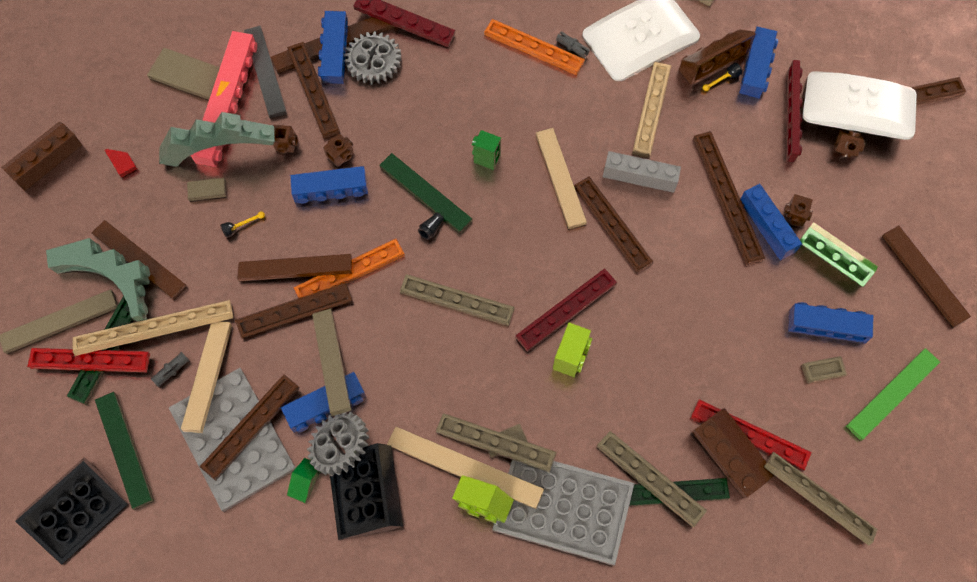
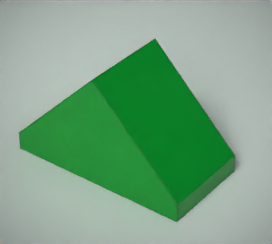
[287,458,320,504]

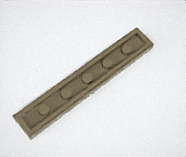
[400,274,515,326]
[0,289,118,354]
[312,309,352,416]
[436,413,557,473]
[597,431,707,528]
[764,452,877,546]

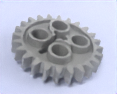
[344,31,402,84]
[307,412,369,476]

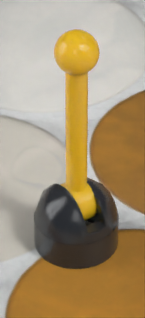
[703,62,742,91]
[220,211,265,238]

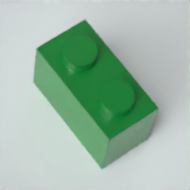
[472,130,501,170]

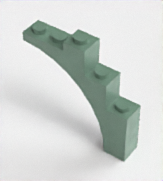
[159,112,275,167]
[46,238,150,322]

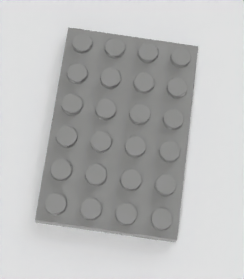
[169,368,296,512]
[492,460,634,566]

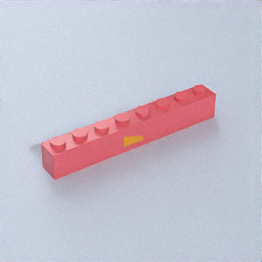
[190,31,257,167]

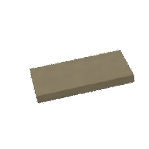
[147,48,220,100]

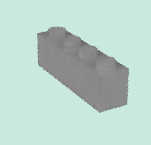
[603,151,681,193]

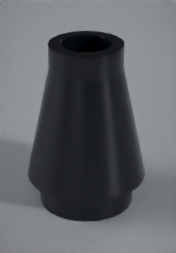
[418,213,444,240]

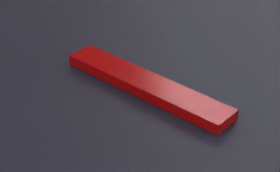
[27,348,150,372]
[690,399,812,472]

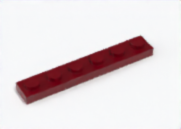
[353,0,455,48]
[787,60,803,162]
[515,268,617,352]

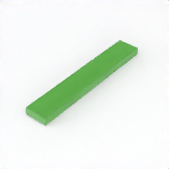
[846,348,940,441]

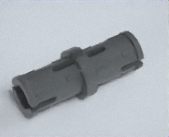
[556,31,590,59]
[150,352,190,387]

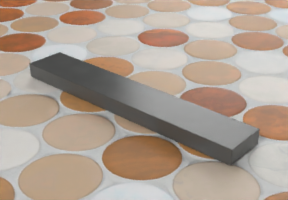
[244,25,287,119]

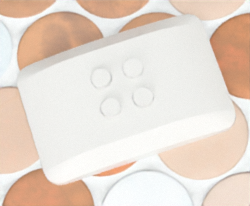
[582,0,700,81]
[803,71,917,140]

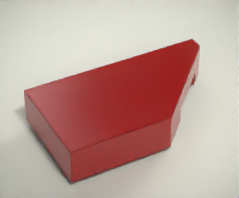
[104,149,137,178]

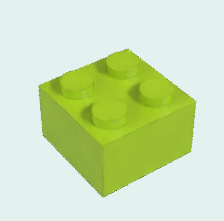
[553,322,593,378]
[452,475,514,524]

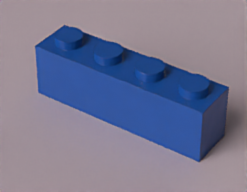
[318,11,348,84]
[739,26,779,98]
[290,166,368,204]
[740,184,802,261]
[788,302,873,343]
[281,372,366,433]

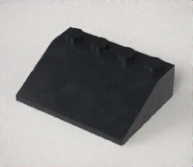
[330,443,404,540]
[15,457,128,565]

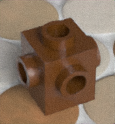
[273,125,298,153]
[834,130,865,158]
[323,133,354,167]
[783,194,813,226]

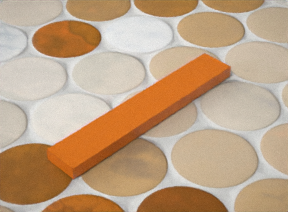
[484,19,585,76]
[293,239,405,298]

